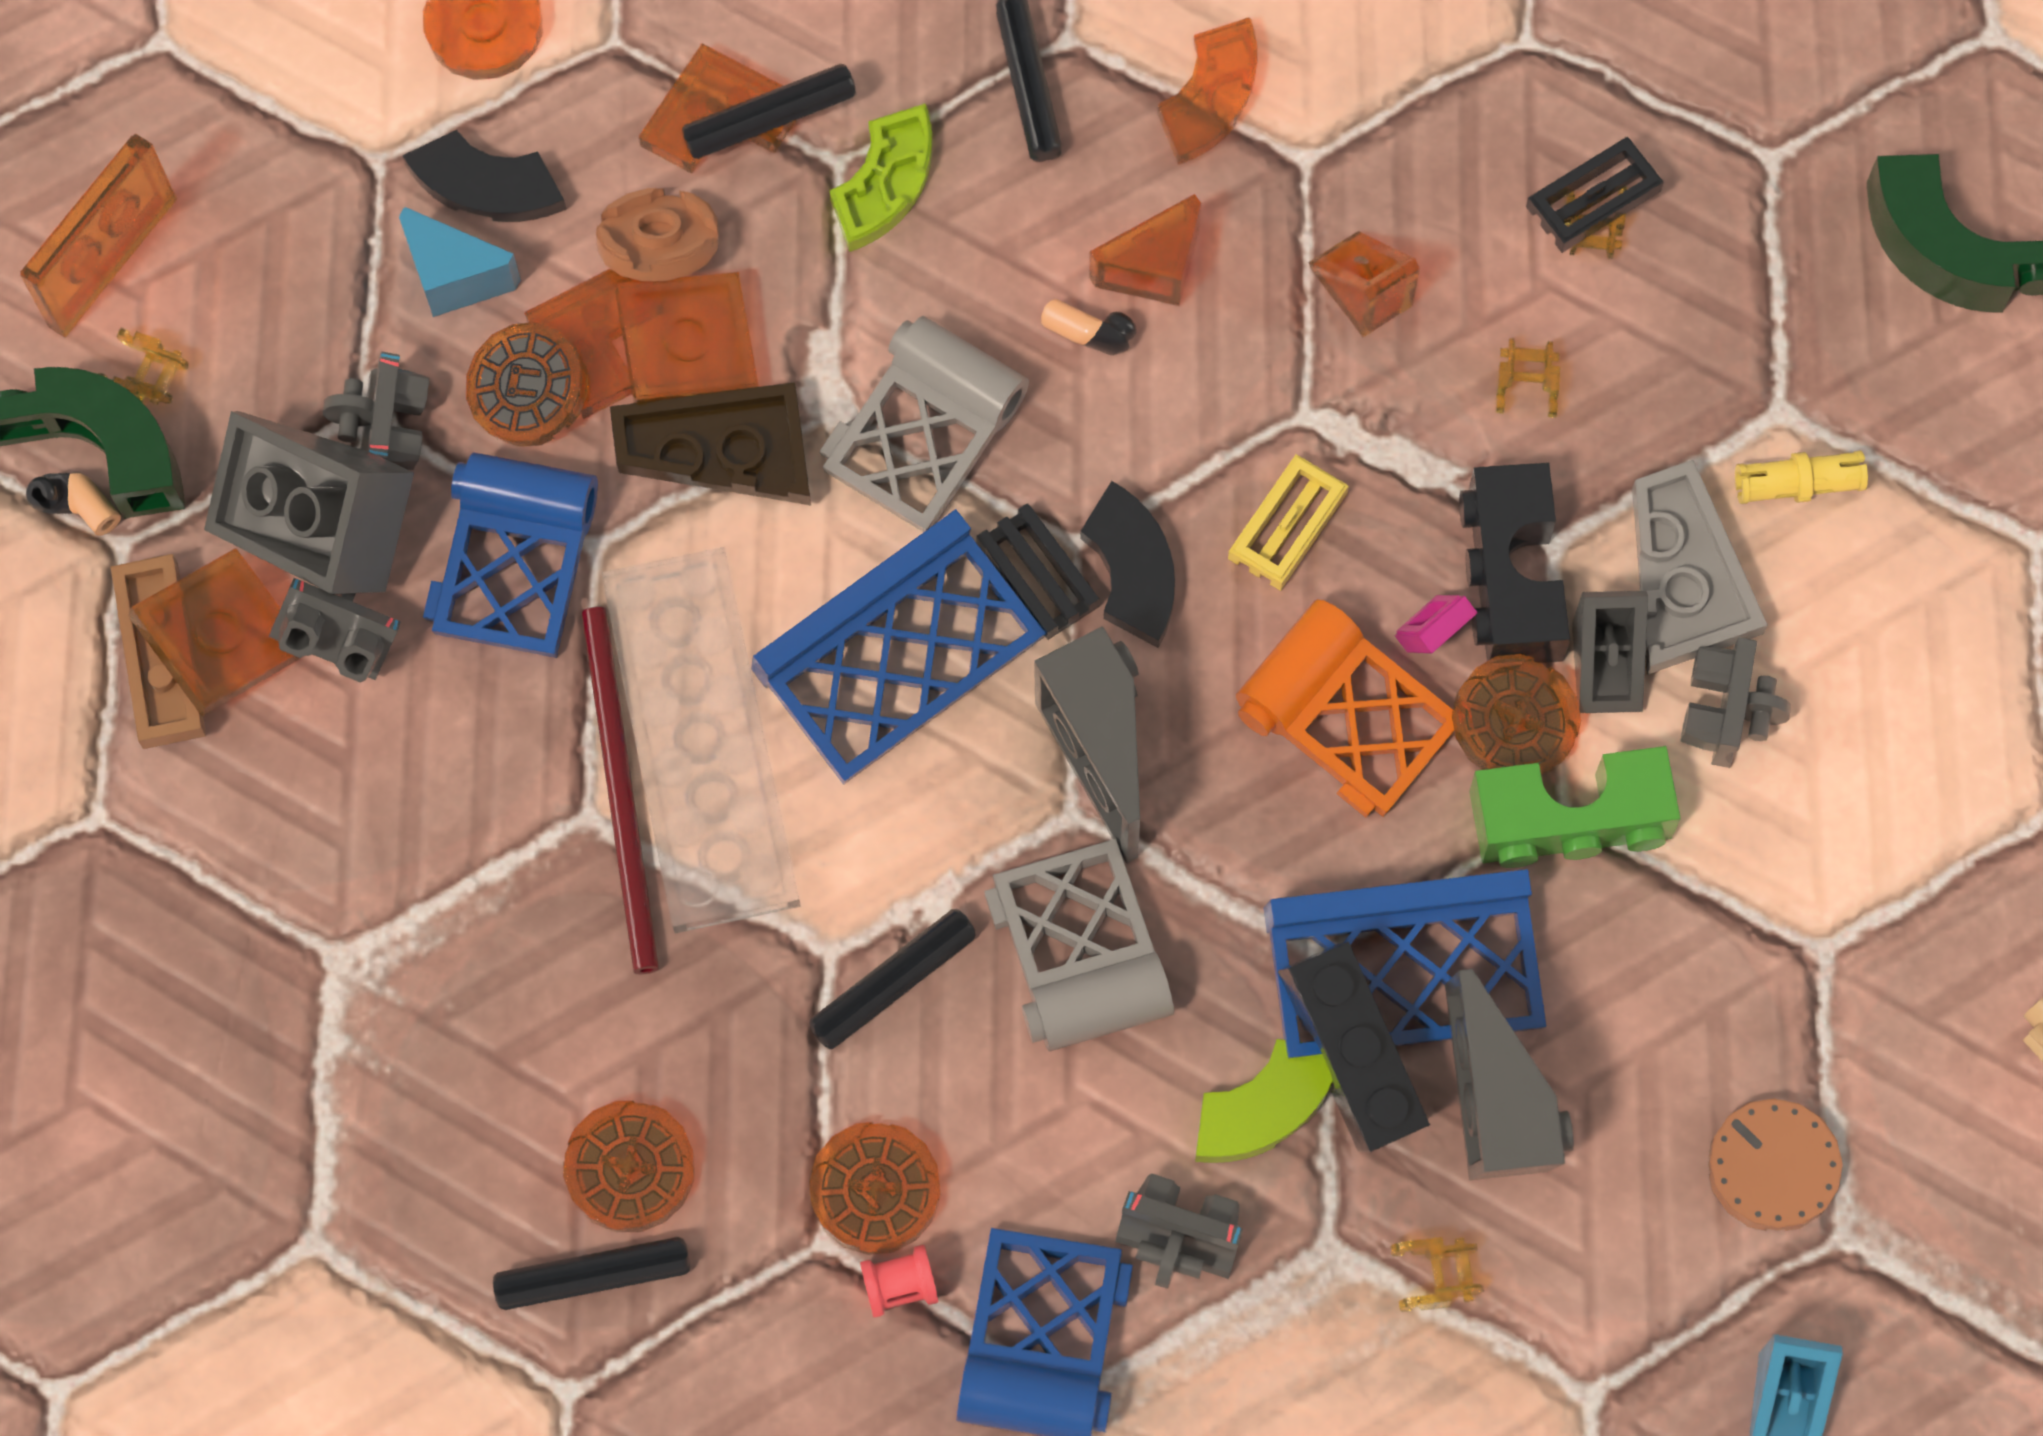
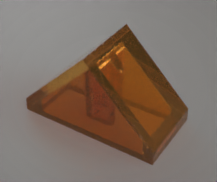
[1089,194,1201,306]
[1308,231,1420,337]

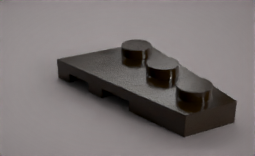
[610,382,812,506]

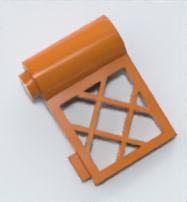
[1236,599,1463,818]

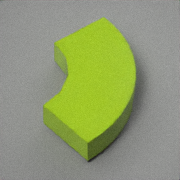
[829,103,932,252]
[1195,1039,1333,1163]

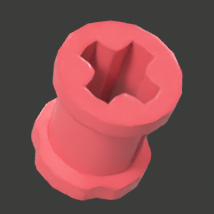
[860,1244,939,1318]

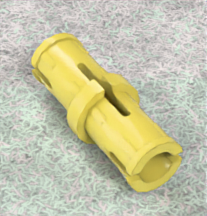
[1735,450,1868,504]

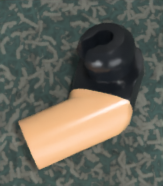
[1041,299,1137,355]
[26,473,121,536]

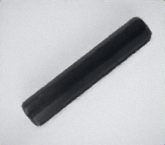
[996,0,1062,162]
[682,64,856,159]
[809,908,976,1049]
[493,1237,690,1310]

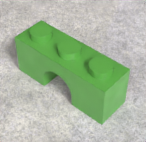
[1469,746,1681,868]

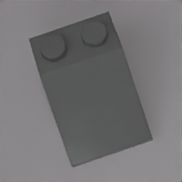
[204,411,414,594]
[1034,626,1140,863]
[1445,969,1574,1180]

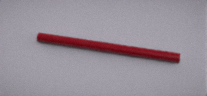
[582,607,659,974]

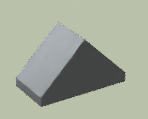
[1572,591,1648,713]

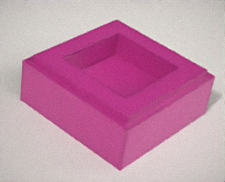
[1394,595,1477,654]

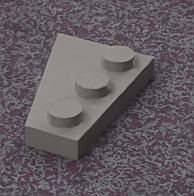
[1632,460,1768,675]

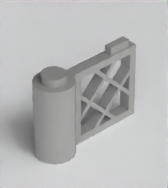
[820,316,1029,532]
[984,839,1174,1052]

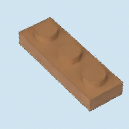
[110,554,206,749]

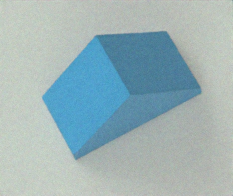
[399,207,521,317]
[1749,1334,1843,1436]

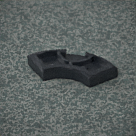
[402,129,567,222]
[1080,481,1175,648]

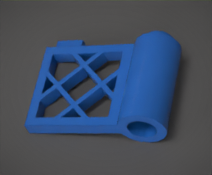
[423,452,598,658]
[957,1228,1133,1436]

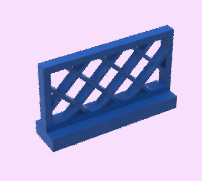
[751,509,1046,785]
[1263,869,1547,1058]

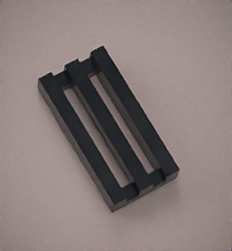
[1526,136,1664,253]
[976,503,1100,640]

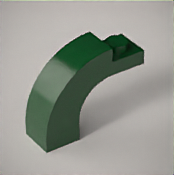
[1866,154,2043,313]
[0,367,186,519]

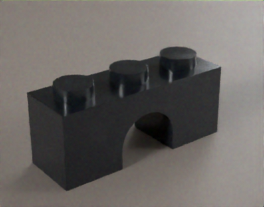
[1459,462,1570,666]
[1278,942,1430,1152]

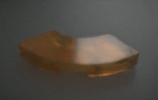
[1157,17,1258,165]

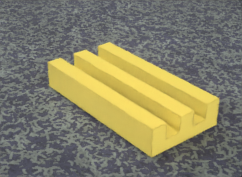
[1228,454,1349,591]

